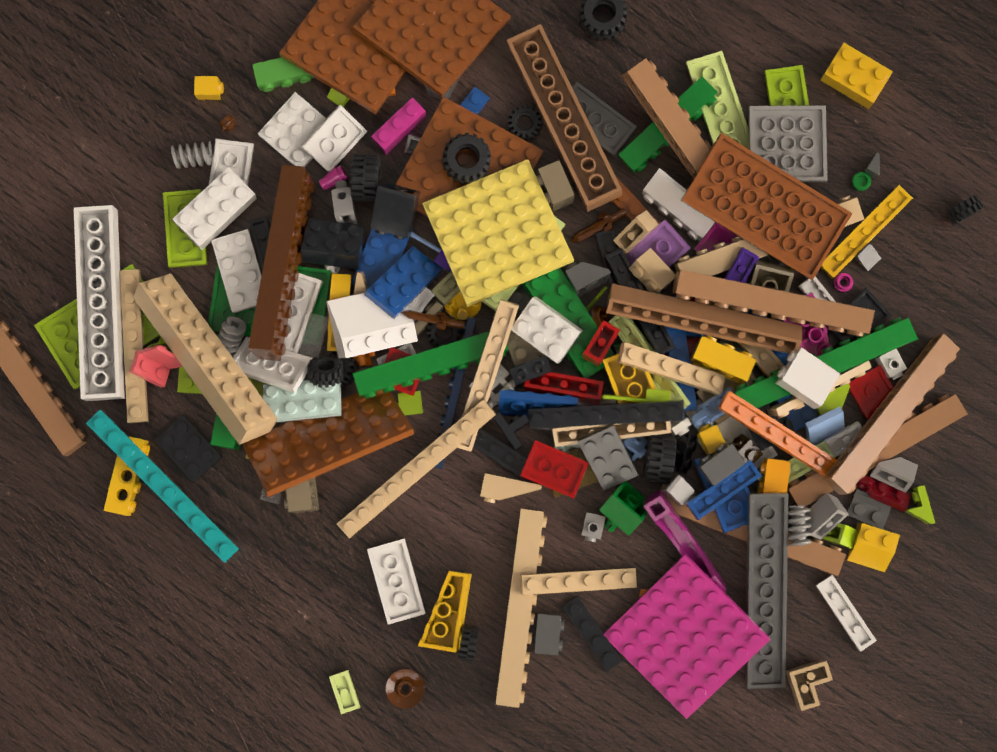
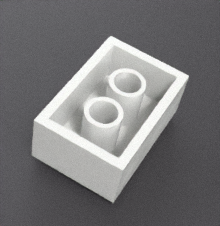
[511,297,583,364]

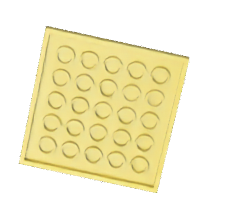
[422,159,574,307]

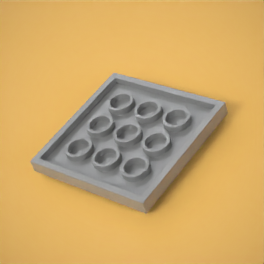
[748,106,827,182]

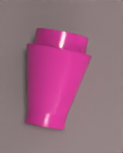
[319,165,348,190]

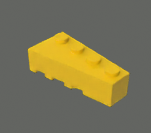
[418,571,472,652]

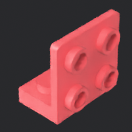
[130,345,182,388]

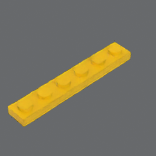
[820,185,913,279]

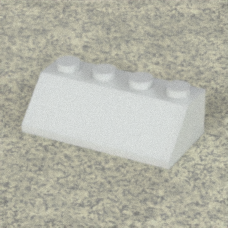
[642,168,716,241]

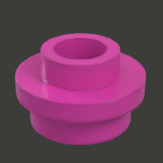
[834,273,853,292]

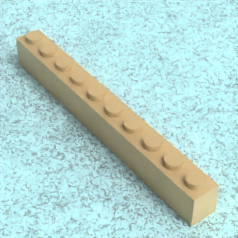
[674,195,864,276]
[496,509,547,708]

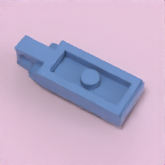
[691,387,735,428]

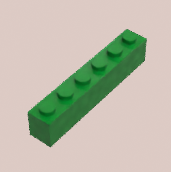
[618,76,718,174]

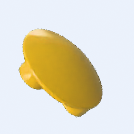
[444,292,482,321]

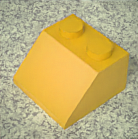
[847,523,900,572]

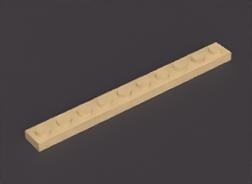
[337,399,496,538]

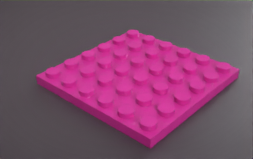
[603,554,770,719]

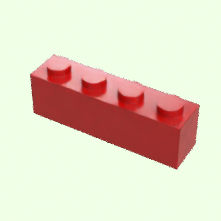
[524,372,605,405]

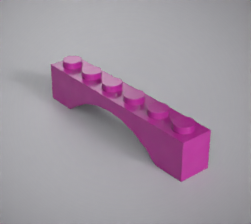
[644,489,726,592]

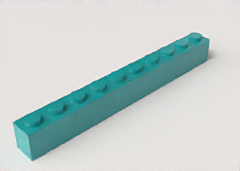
[86,410,239,563]

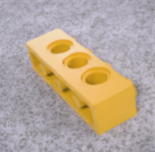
[104,436,150,516]

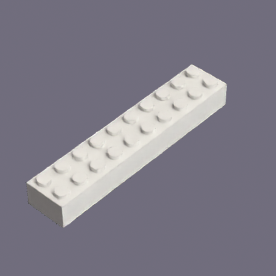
[74,205,125,401]

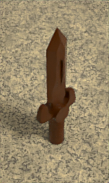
[570,208,627,242]
[401,310,465,330]

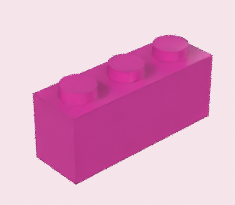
[371,97,427,155]

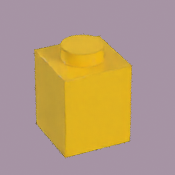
[194,76,224,100]
[697,424,726,455]

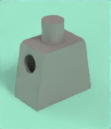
[331,181,358,225]

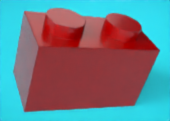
[581,320,620,367]

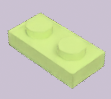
[329,670,360,714]

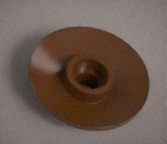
[386,669,425,709]

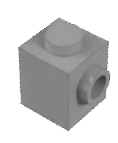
[581,512,606,543]

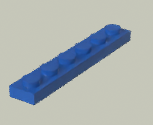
[664,296,697,412]

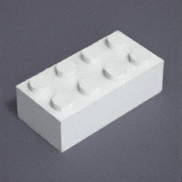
[173,167,257,251]

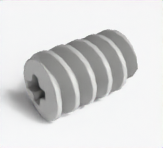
[171,141,213,169]
[217,316,247,357]
[788,506,812,546]

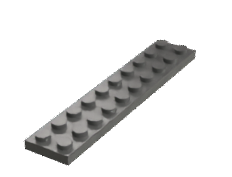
[745,492,788,689]

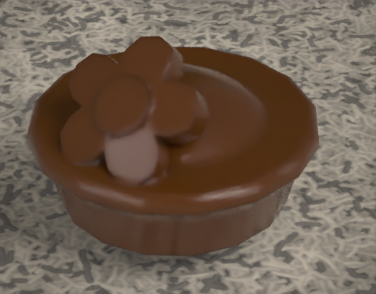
[591,305,609,328]

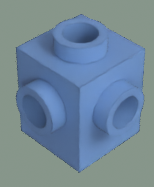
[621,437,647,462]

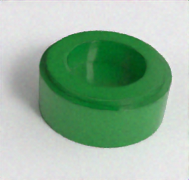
[851,172,871,192]

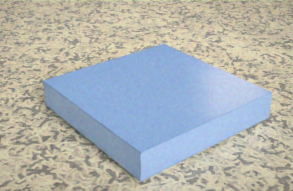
[805,407,845,445]

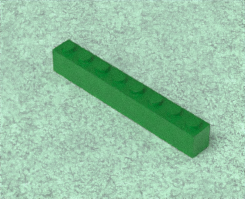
[353,332,509,399]

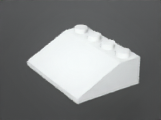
[326,293,418,358]

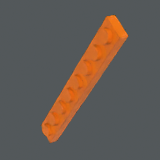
[718,391,837,476]

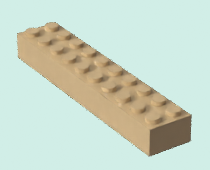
[133,274,278,445]

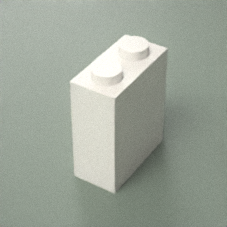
[776,348,840,409]

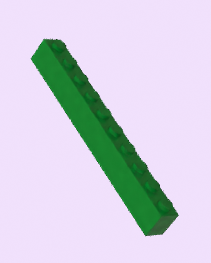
[733,317,918,408]

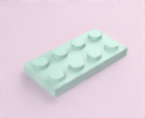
[263,380,341,422]

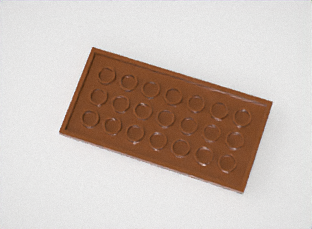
[680,133,853,280]
[242,391,414,497]

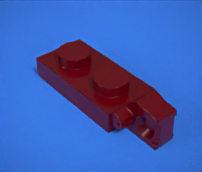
[856,476,911,512]

